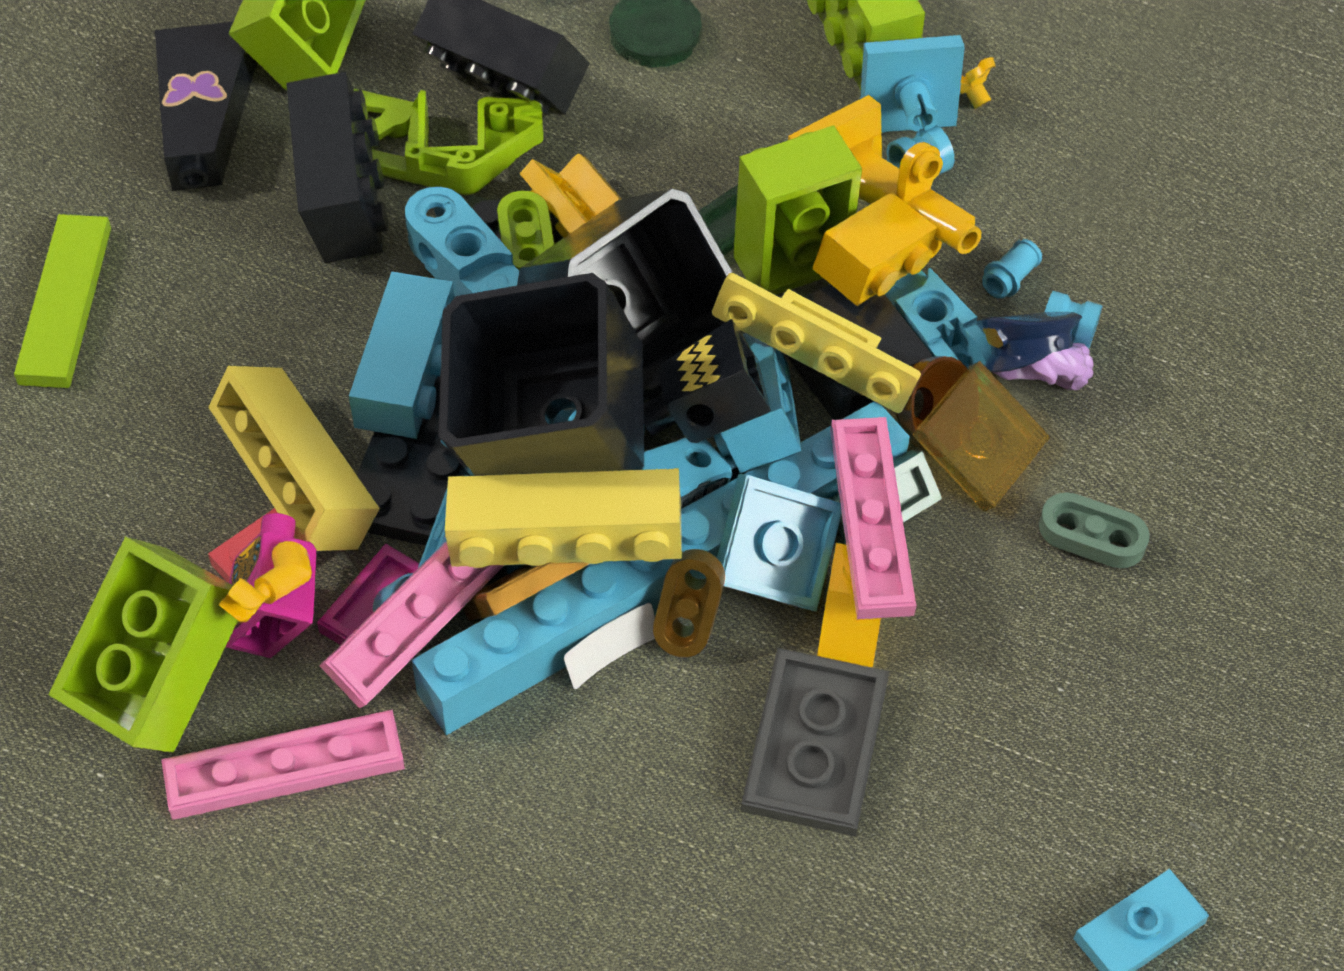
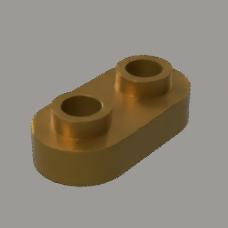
[653,549,725,657]

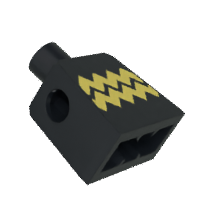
[643,319,771,443]

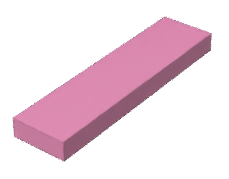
[830,417,916,619]
[320,541,504,708]
[161,710,405,820]

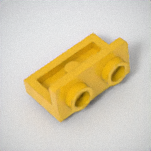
[519,154,622,237]

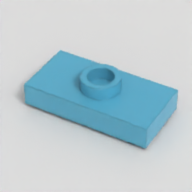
[1073,869,1209,971]

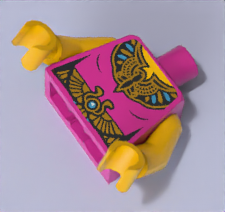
[219,513,317,658]

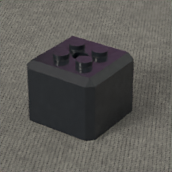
[517,189,743,400]
[439,273,644,476]

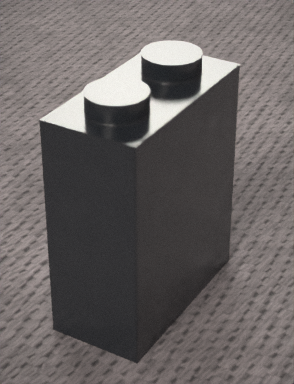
[785,283,932,420]

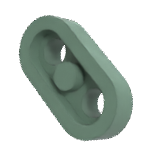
[1039,492,1150,568]

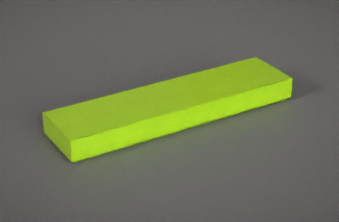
[14,214,111,388]

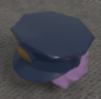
[976,312,1094,390]

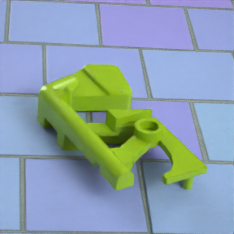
[353,88,544,195]

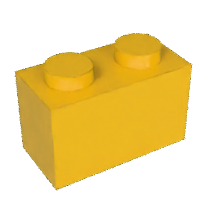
[812,192,937,306]

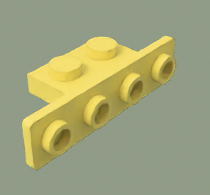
[712,273,921,413]

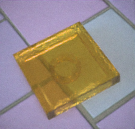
[912,361,1050,512]

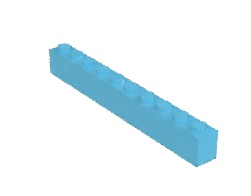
[412,401,910,735]

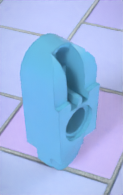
[405,187,519,297]
[885,268,992,394]

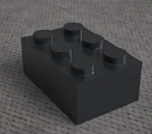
[412,0,590,115]
[286,71,389,263]

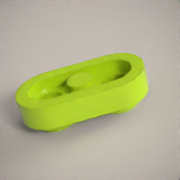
[497,191,554,271]

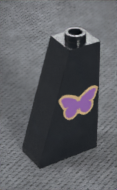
[155,21,257,191]

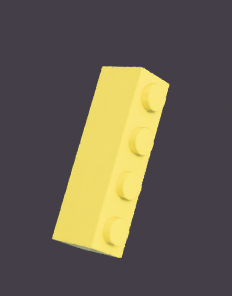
[208,366,380,551]
[445,468,682,568]

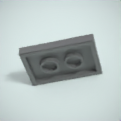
[741,648,890,837]

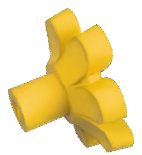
[960,57,996,109]

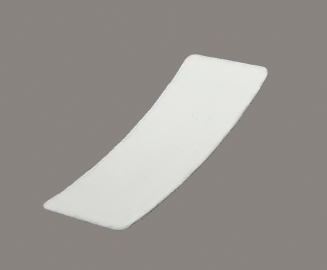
[564,603,655,689]

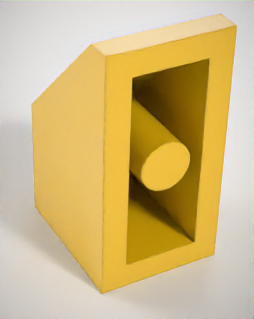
[817,543,881,668]

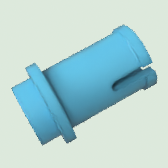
[982,239,1042,299]

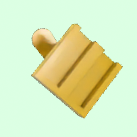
[788,95,982,259]

